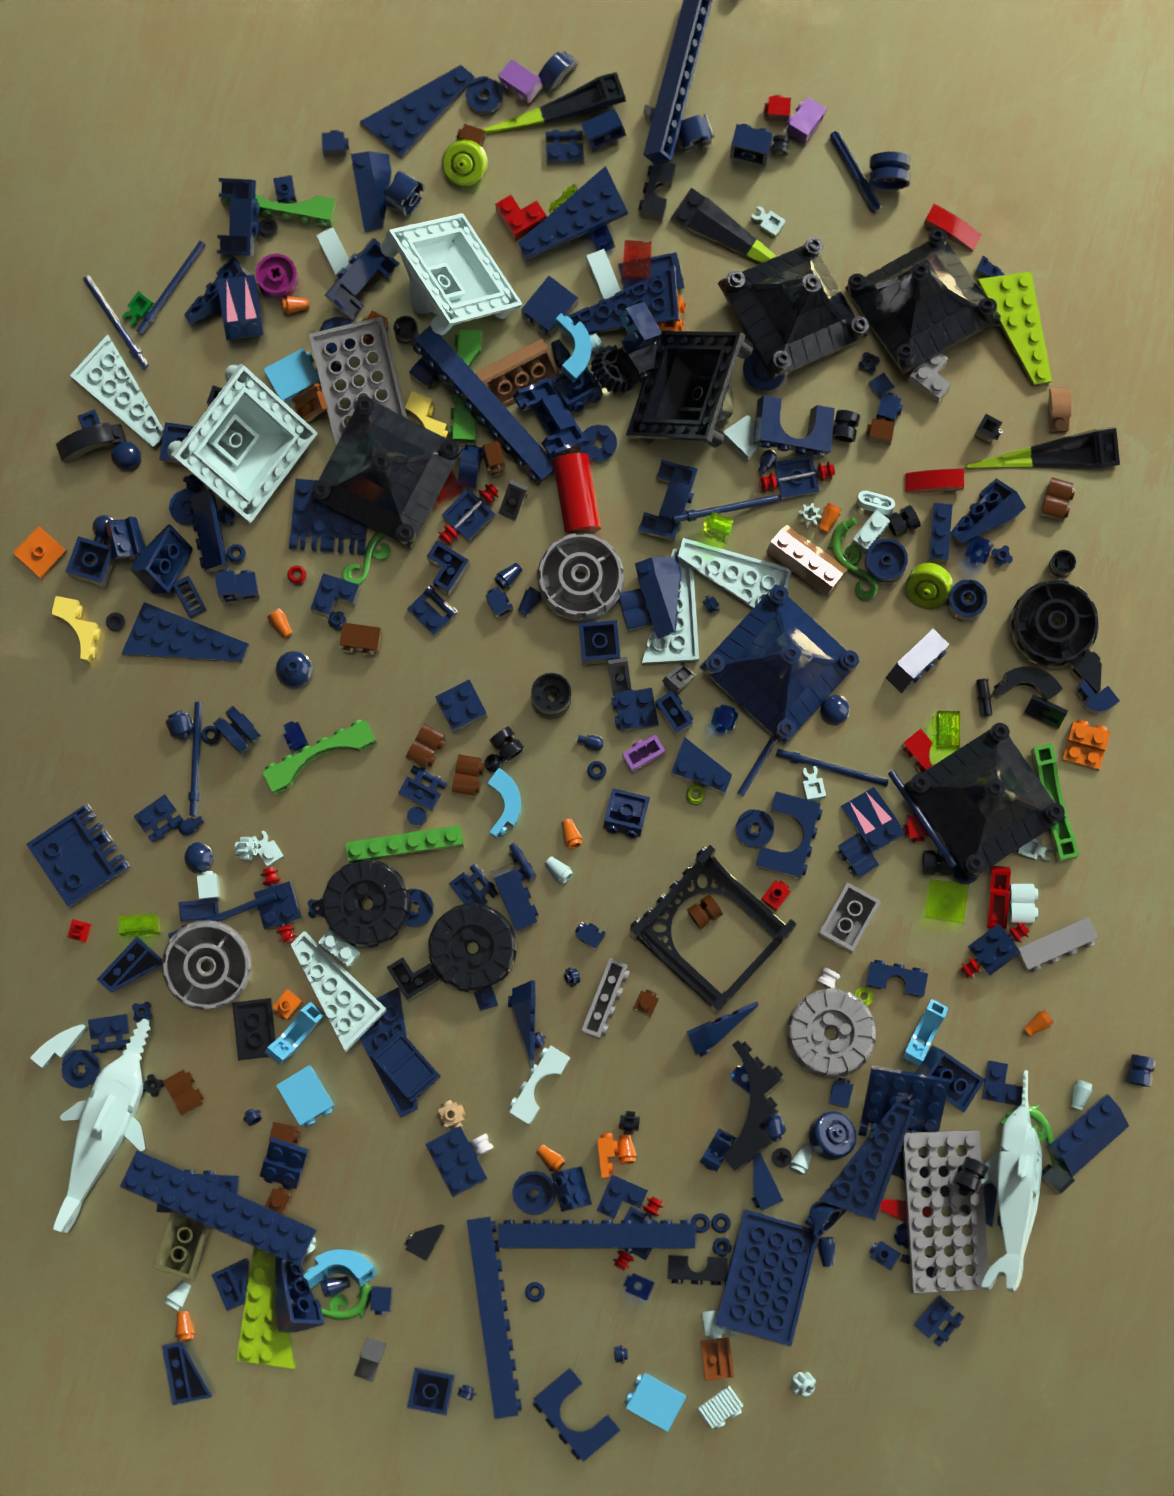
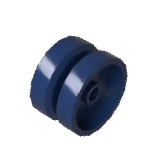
[869,152,911,191]
[864,539,908,585]
[213,706,261,754]
[512,1171,556,1215]

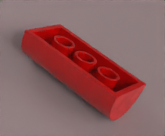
[553,453,601,533]

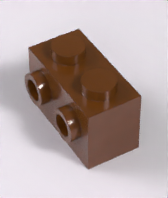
[339,622,382,656]

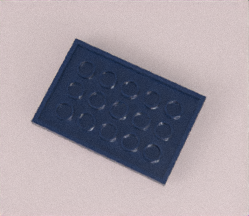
[715,1209,818,1347]

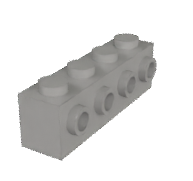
[1018,917,1098,973]
[581,958,630,1039]

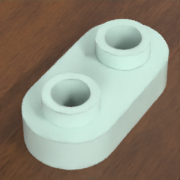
[857,491,895,515]

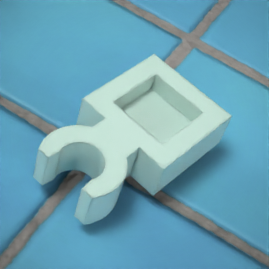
[751,206,786,237]
[803,766,826,801]
[253,831,284,867]
[1017,839,1054,862]

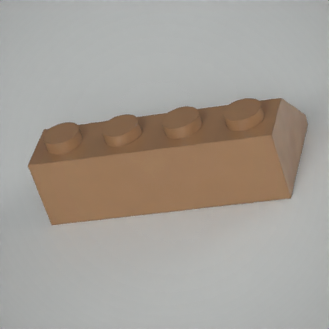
[475,339,560,406]
[766,525,848,596]

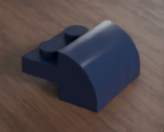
[105,516,146,560]

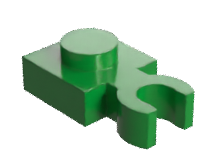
[122,291,154,326]

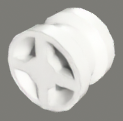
[817,967,840,989]
[469,1134,493,1157]

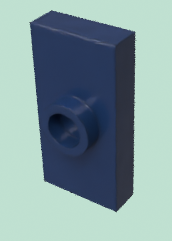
[178,899,219,922]

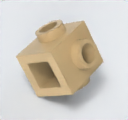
[437,1100,466,1130]

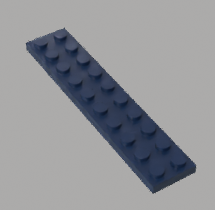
[120,1151,317,1267]

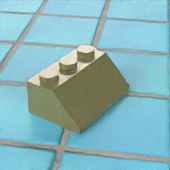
[153,1211,211,1279]

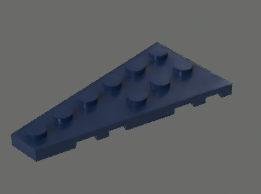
[360,65,475,159]
[568,266,680,334]

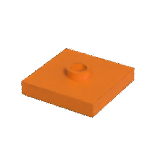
[13,526,67,579]

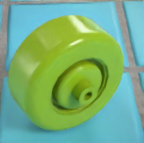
[442,140,488,186]
[905,563,953,609]

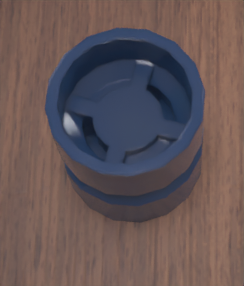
[1126,1054,1156,1087]

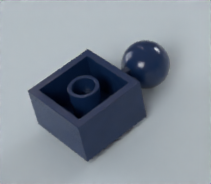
[65,515,115,588]

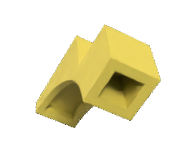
[405,391,449,438]
[51,596,101,663]

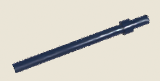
[136,241,206,335]
[83,275,149,369]
[672,494,781,523]
[188,702,202,816]
[737,735,778,797]
[776,749,889,787]
[888,770,957,869]
[168,892,277,939]

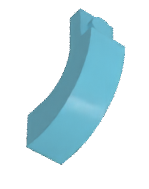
[554,313,591,383]
[488,768,521,839]
[902,999,948,1067]
[265,1002,325,1065]
[303,1249,376,1290]

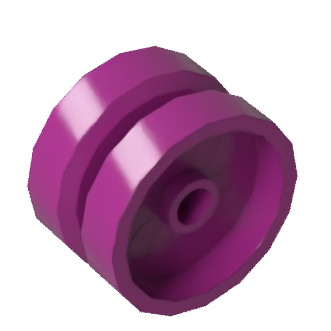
[255,254,299,301]

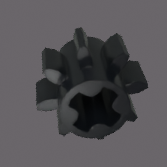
[619,1111,640,1135]

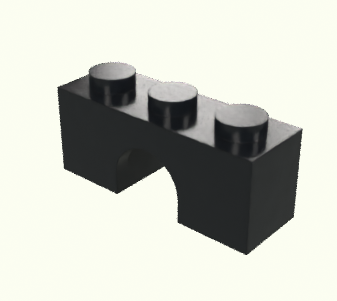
[638,162,676,222]
[667,1255,728,1286]

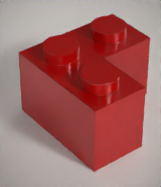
[495,195,547,241]

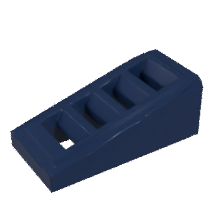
[173,575,206,618]

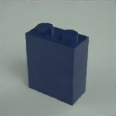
[521,276,579,337]

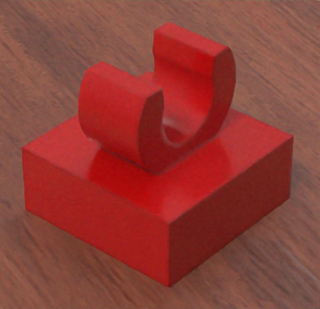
[67,919,92,943]

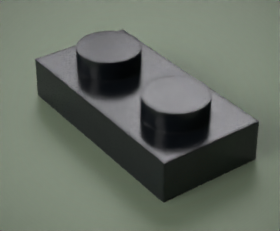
[1025,694,1068,728]

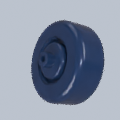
[743,349,788,391]
[809,1111,857,1160]

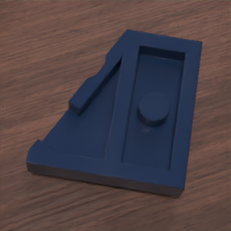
[211,1258,248,1311]

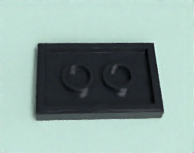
[232,998,276,1061]

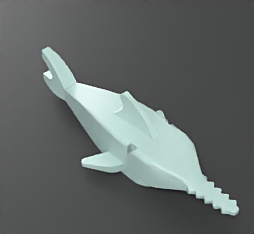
[53,1019,151,1233]
[980,1070,1042,1292]

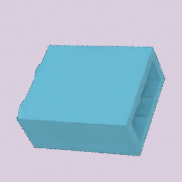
[264,348,321,404]
[276,1065,335,1127]
[624,1372,687,1432]

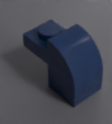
[538,51,578,91]
[457,444,483,488]
[1075,680,1120,715]
[700,1128,736,1172]

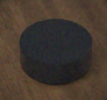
[259,218,278,238]
[106,612,126,632]

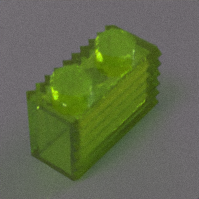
[703,511,734,544]
[932,711,960,752]
[119,913,161,936]

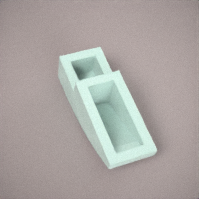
[316,227,349,278]
[586,249,621,299]
[30,1024,88,1069]

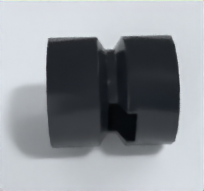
[393,315,419,347]
[832,410,860,443]
[886,505,921,538]
[1048,550,1076,580]
[489,726,525,762]
[922,850,952,875]
[954,1157,989,1193]

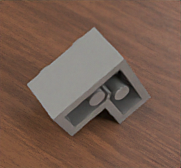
[908,353,951,404]

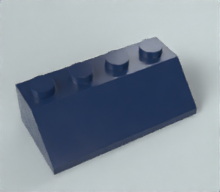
[188,489,229,573]
[1046,1094,1129,1177]

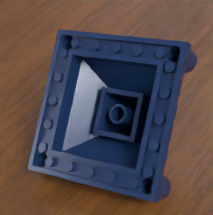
[699,584,860,745]

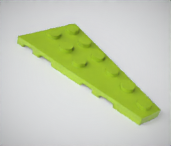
[976,271,1052,385]
[236,1247,296,1369]

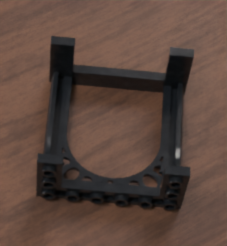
[630,845,797,1015]

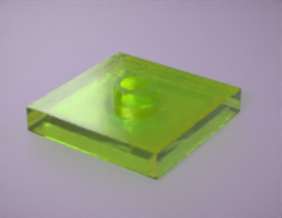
[925,879,969,924]

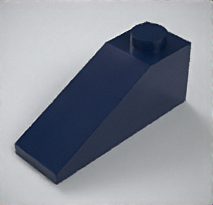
[751,1153,783,1211]

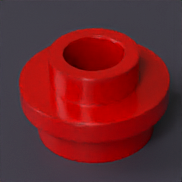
[287,565,306,585]

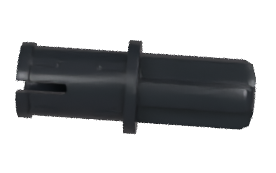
[976,678,992,717]

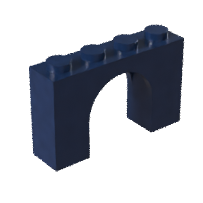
[753,395,835,458]
[755,791,823,880]
[533,1368,620,1462]

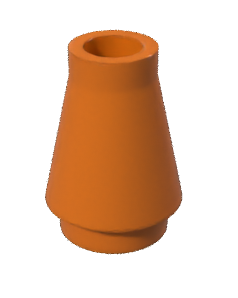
[281,296,309,314]
[818,503,841,532]
[267,609,292,638]
[561,819,583,849]
[1024,1010,1054,1037]
[618,1134,637,1165]
[536,1145,565,1173]
[175,1312,195,1342]

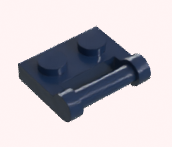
[407,585,458,636]

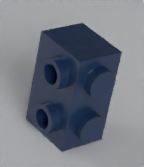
[581,108,626,151]
[655,691,693,736]

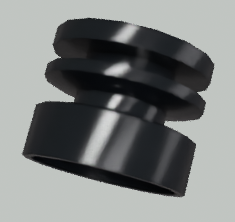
[531,673,571,720]

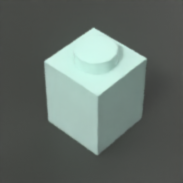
[197,871,221,900]

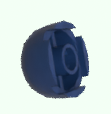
[275,651,314,690]

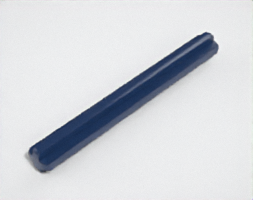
[830,130,881,213]

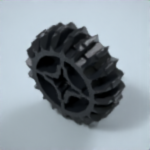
[590,345,638,394]

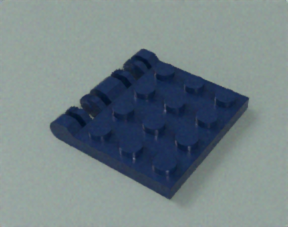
[289,479,368,555]
[26,804,130,908]
[858,1065,949,1136]

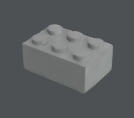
[818,882,881,954]

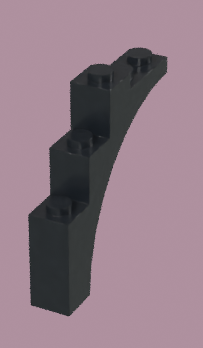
[722,1040,784,1172]

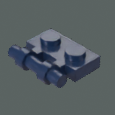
[546,129,584,164]
[398,765,448,812]
[134,794,184,843]
[508,842,537,883]
[449,863,499,905]
[88,1014,131,1053]
[914,1295,964,1347]

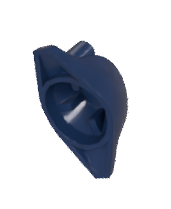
[805,1201,847,1239]

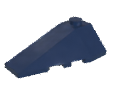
[351,151,392,232]
[184,256,257,324]
[950,478,1026,543]
[635,557,682,639]
[508,980,536,1068]
[686,1002,759,1057]
[275,1256,324,1332]

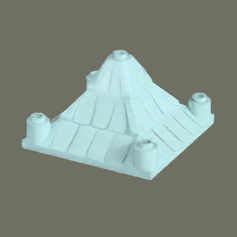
[380,213,523,335]
[167,364,318,523]

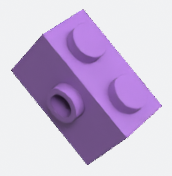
[498,59,543,103]
[786,97,827,144]
[622,734,665,773]

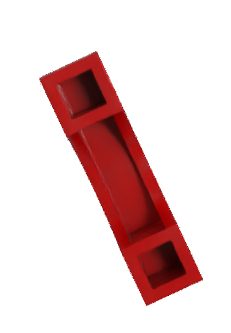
[901,728,933,773]

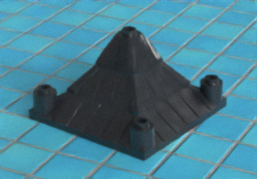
[845,228,1001,374]
[718,237,869,380]
[626,331,753,448]
[310,395,464,548]
[904,723,1066,881]

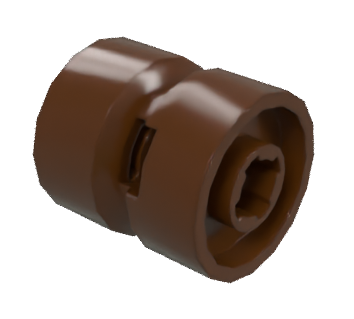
[687,894,723,930]

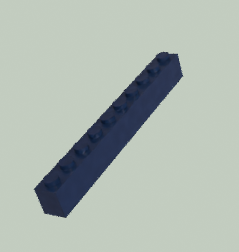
[643,0,713,164]
[411,325,554,485]
[467,1217,522,1419]
[498,1220,697,1249]

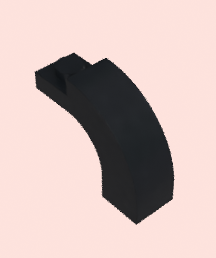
[56,423,127,461]
[992,666,1063,701]

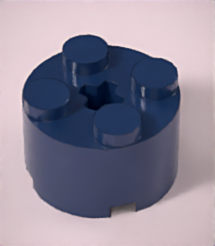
[677,114,714,153]
[383,171,425,216]
[947,579,987,622]

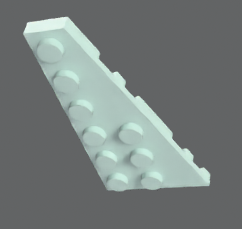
[70,335,164,449]
[677,538,792,608]
[642,548,699,664]
[291,931,387,1052]

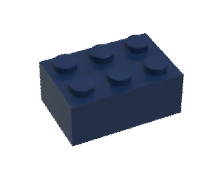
[425,1126,488,1197]

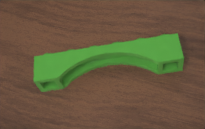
[221,194,336,227]
[449,329,482,444]
[262,719,377,795]
[1031,743,1079,863]
[345,825,464,863]

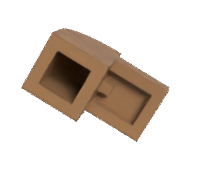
[1048,387,1071,431]

